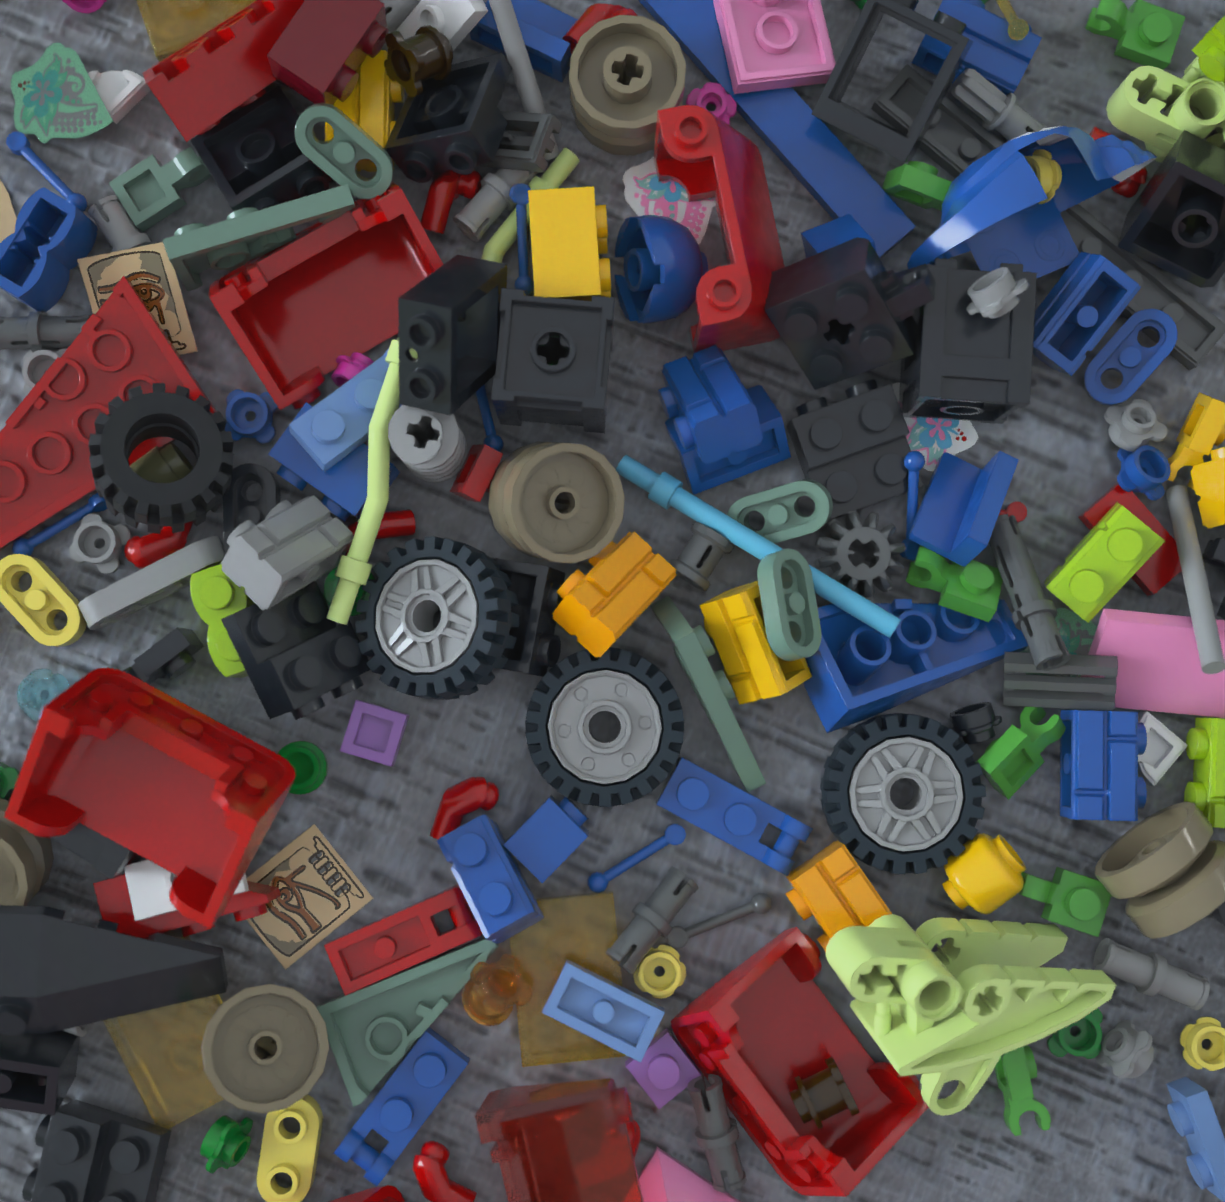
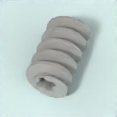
[388,405,468,483]

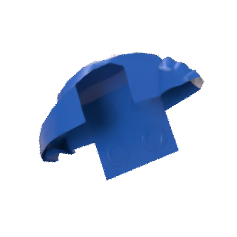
[907,126,1158,278]

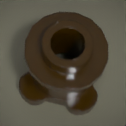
[384,25,453,97]
[789,1056,860,1129]

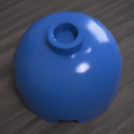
[614,215,708,324]

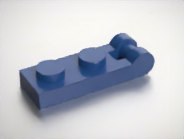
[656,757,813,876]
[333,1027,470,1187]

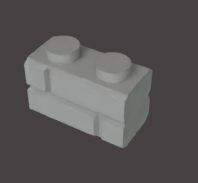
[221,495,353,610]

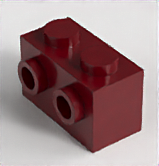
[267,0,389,105]

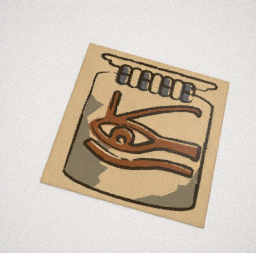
[77,242,198,355]
[246,824,373,970]

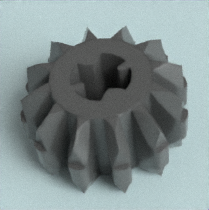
[814,511,906,600]

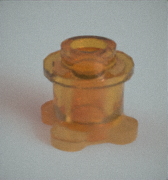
[462,954,533,1026]

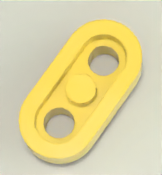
[0,554,87,647]
[257,1094,323,1202]

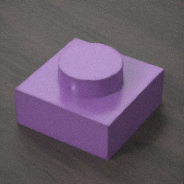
[340,700,409,767]
[625,1028,701,1109]

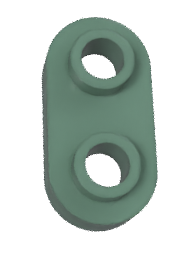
[294,103,393,199]
[727,479,833,544]
[757,548,822,661]

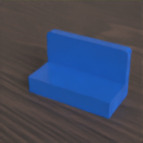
[469,0,578,83]
[665,385,791,495]
[909,451,1019,567]

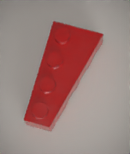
[142,0,305,142]

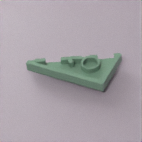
[162,184,355,291]
[650,596,766,793]
[316,937,499,1107]

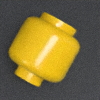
[942,833,1027,915]

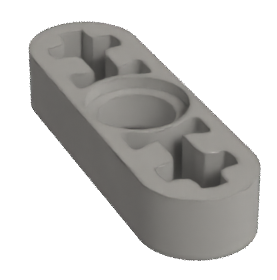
[78,536,226,630]

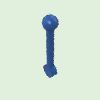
[6,131,87,212]
[509,183,534,296]
[476,385,504,452]
[900,451,925,561]
[12,493,108,556]
[587,824,686,893]

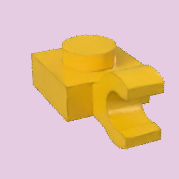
[1167,392,1225,490]

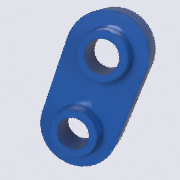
[1084,309,1178,405]

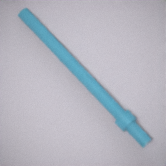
[616,455,901,638]

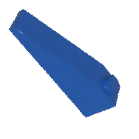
[804,599,1028,733]

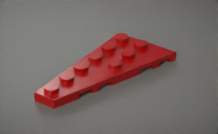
[0,275,217,550]

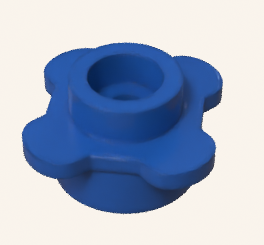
[225,389,278,444]
[1117,445,1171,501]

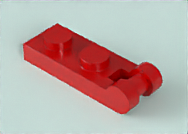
[324,884,483,996]

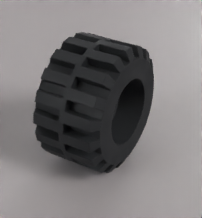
[89,383,234,534]

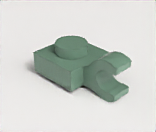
[109,147,211,232]

